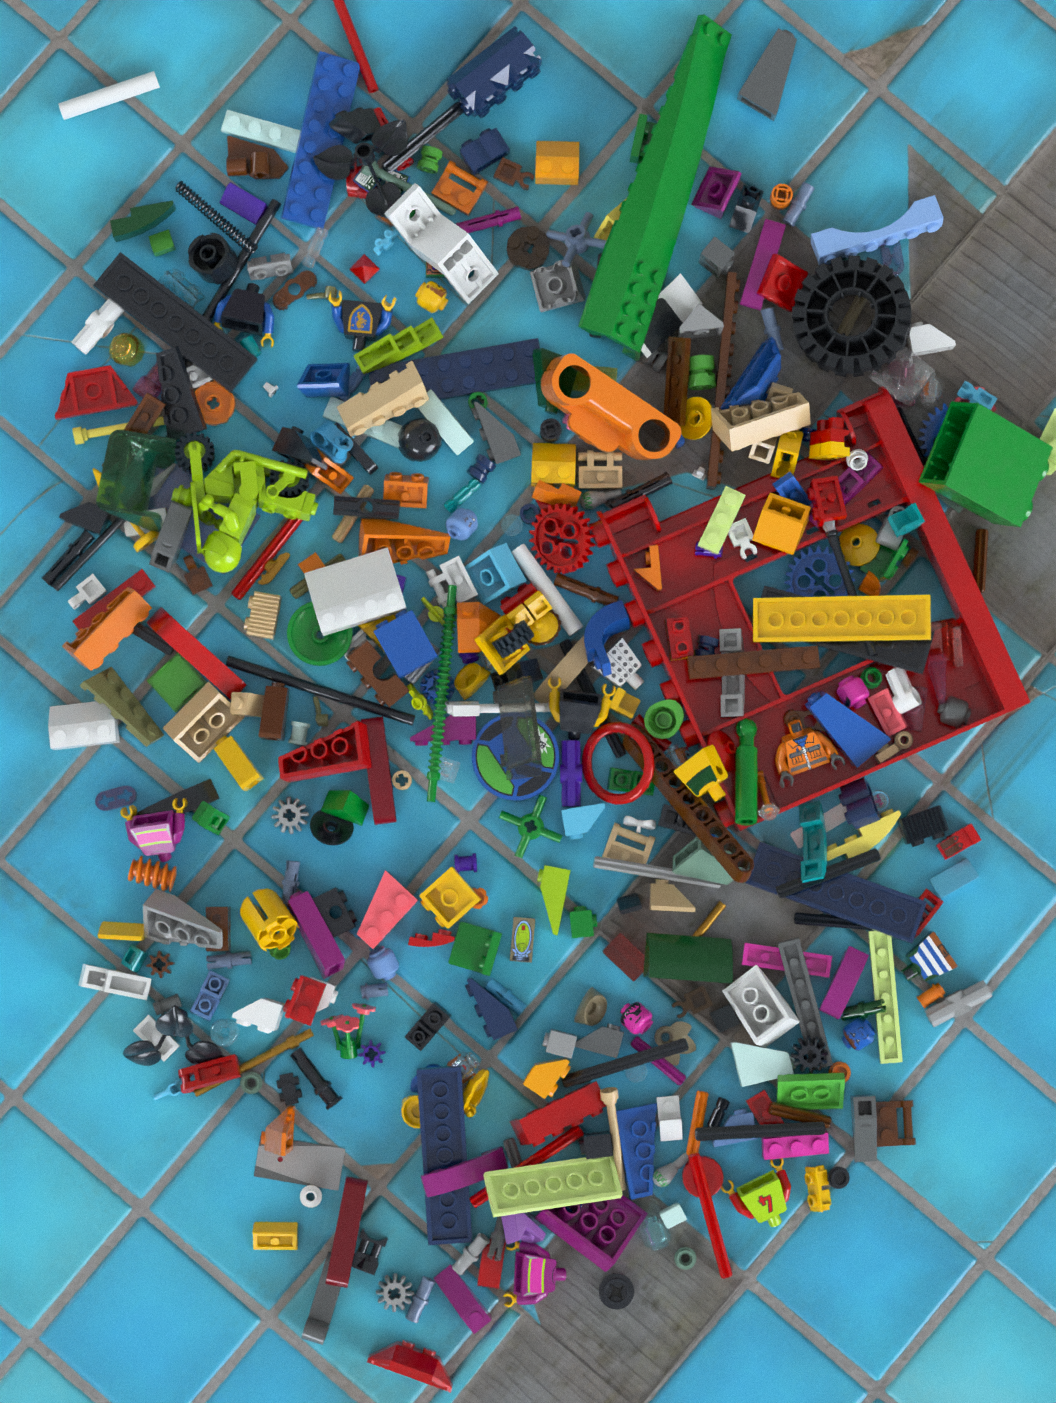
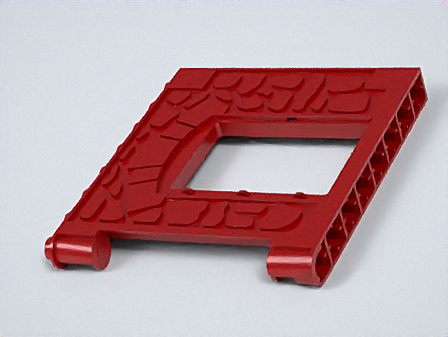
[588,386,1031,832]

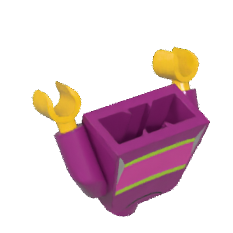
[120,798,188,862]
[503,1241,566,1307]

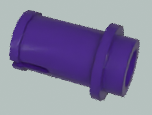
[695,541,723,559]

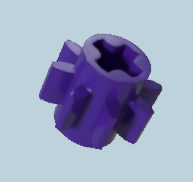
[358,1040,386,1068]

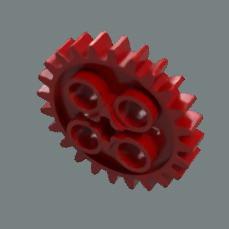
[529,503,596,574]

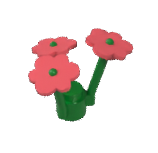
[320,1003,376,1059]

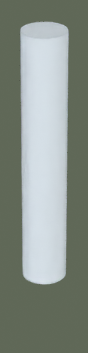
[58,71,160,120]
[511,544,584,636]

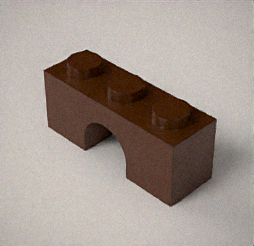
[346,639,409,708]

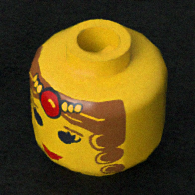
[415,281,449,313]

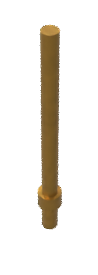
[193,1028,314,1097]

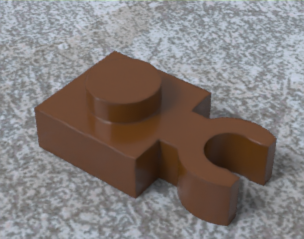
[493,157,534,190]

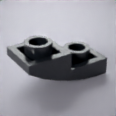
[405,1001,452,1051]

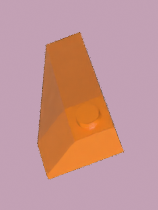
[359,518,451,565]
[261,1105,295,1156]

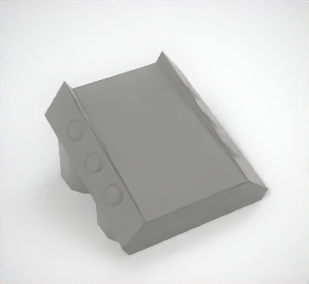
[530,260,586,313]

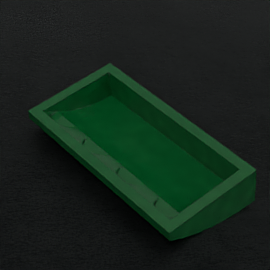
[643,932,733,983]

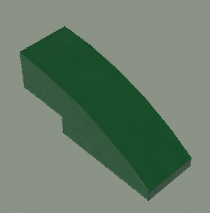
[110,200,176,242]

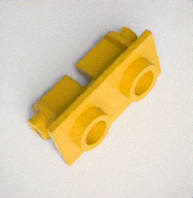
[804,1165,831,1212]

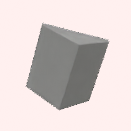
[678,304,724,339]

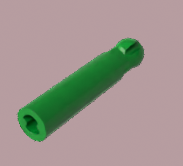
[735,718,757,826]

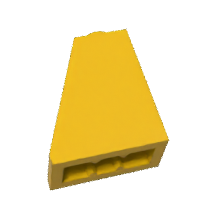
[213,735,264,792]

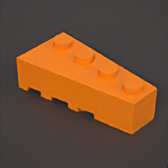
[62,587,152,671]

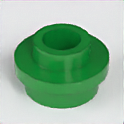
[860,667,882,689]

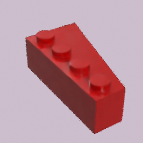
[278,721,372,782]

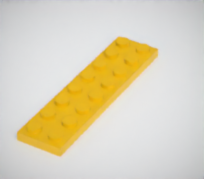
[753,595,931,643]

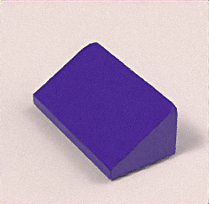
[219,182,267,225]

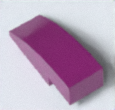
[819,946,869,1020]

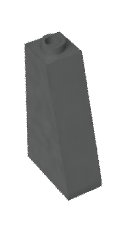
[737,28,797,121]

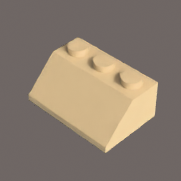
[163,681,245,763]

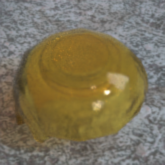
[109,333,144,367]

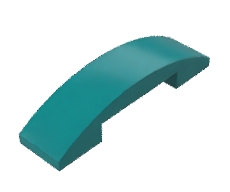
[799,801,827,883]

